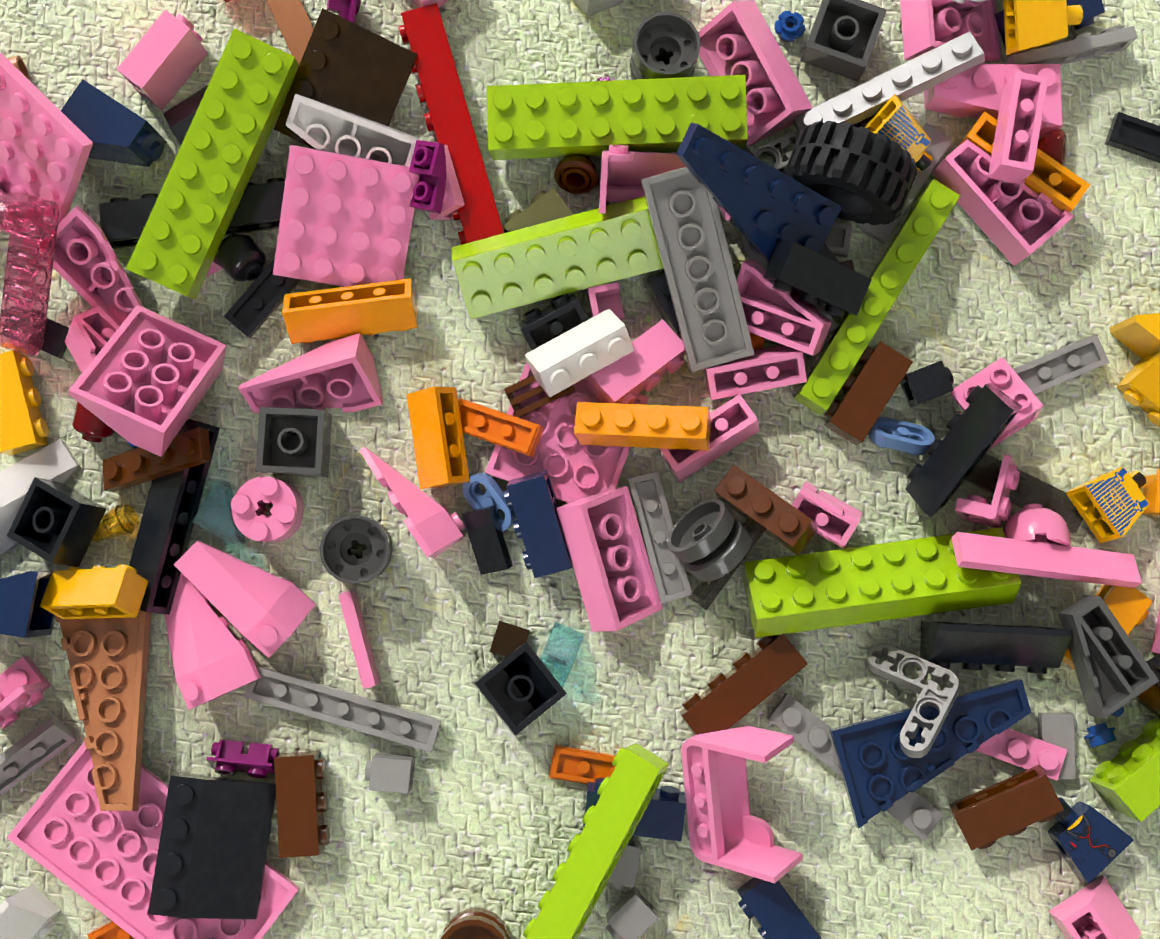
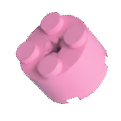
[231,476,304,542]

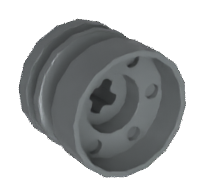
[629,12,701,80]
[319,515,393,584]

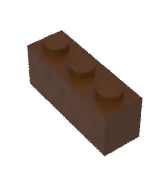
[824,341,913,445]
[714,465,818,556]
[274,751,330,858]
[949,765,1064,851]

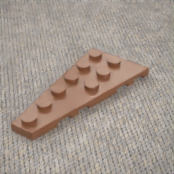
[55,610,151,811]

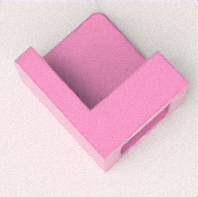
[587,282,625,321]

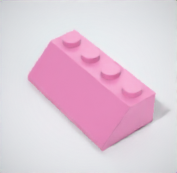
[699,0,813,146]
[556,486,663,632]

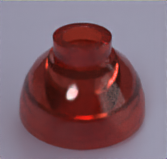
[1037,129,1066,166]

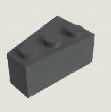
[1059,595,1159,719]

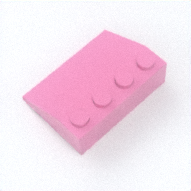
[900,0,1001,61]
[69,305,226,457]

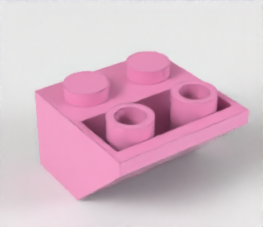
[1048,875,1141,939]

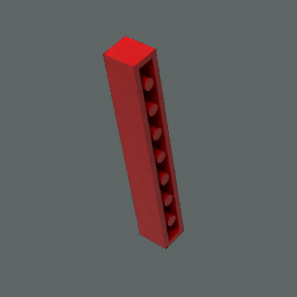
[398,3,504,245]

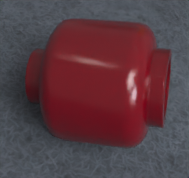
[72,402,115,442]

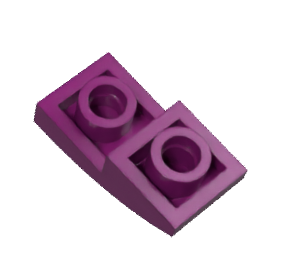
[409,140,446,214]

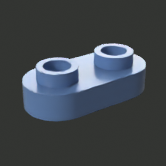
[868,417,935,455]
[463,473,516,532]

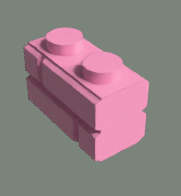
[792,481,862,548]

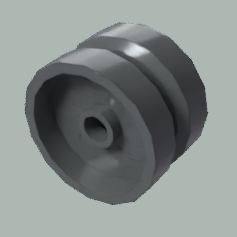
[667,499,752,582]

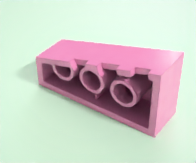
[924,64,1062,138]
[931,139,1074,266]

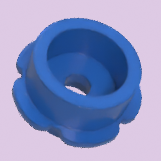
[774,11,805,42]
[1084,722,1117,748]

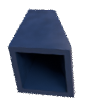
[61,79,167,167]
[0,571,55,638]

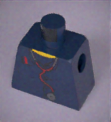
[1048,798,1134,883]

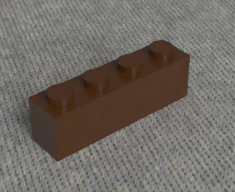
[679,634,808,735]

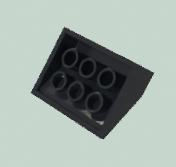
[148,773,276,919]

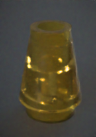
[92,504,140,543]

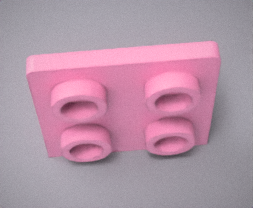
[950,358,1044,451]
[955,454,1020,528]
[0,656,51,730]

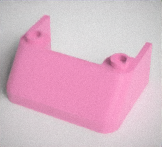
[599,145,730,220]
[681,726,803,884]

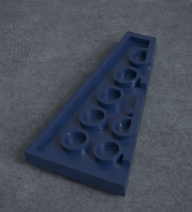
[676,122,842,295]
[830,679,1031,829]

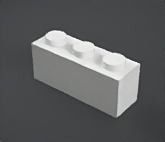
[525,309,635,397]

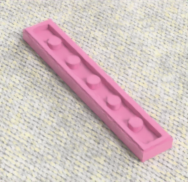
[952,532,1142,588]

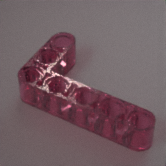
[0,193,59,356]

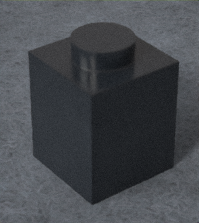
[900,360,954,408]

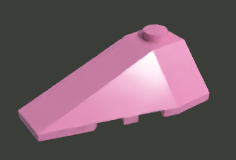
[359,447,466,558]

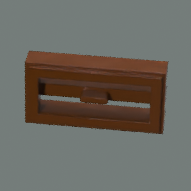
[504,375,576,418]

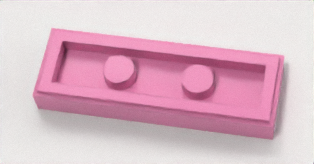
[339,590,380,689]

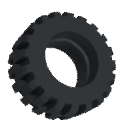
[784,121,917,225]

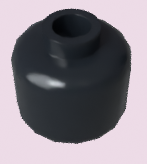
[217,234,266,282]

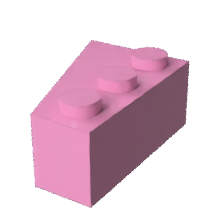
[737,260,832,356]
[65,306,120,373]

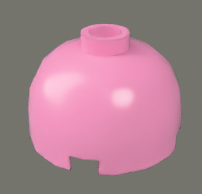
[1003,504,1071,546]

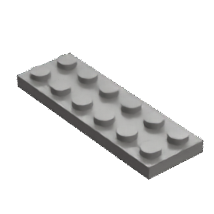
[641,167,754,372]

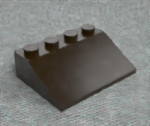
[274,8,418,149]

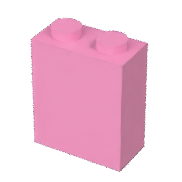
[117,10,208,110]

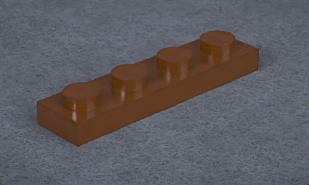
[103,427,211,493]

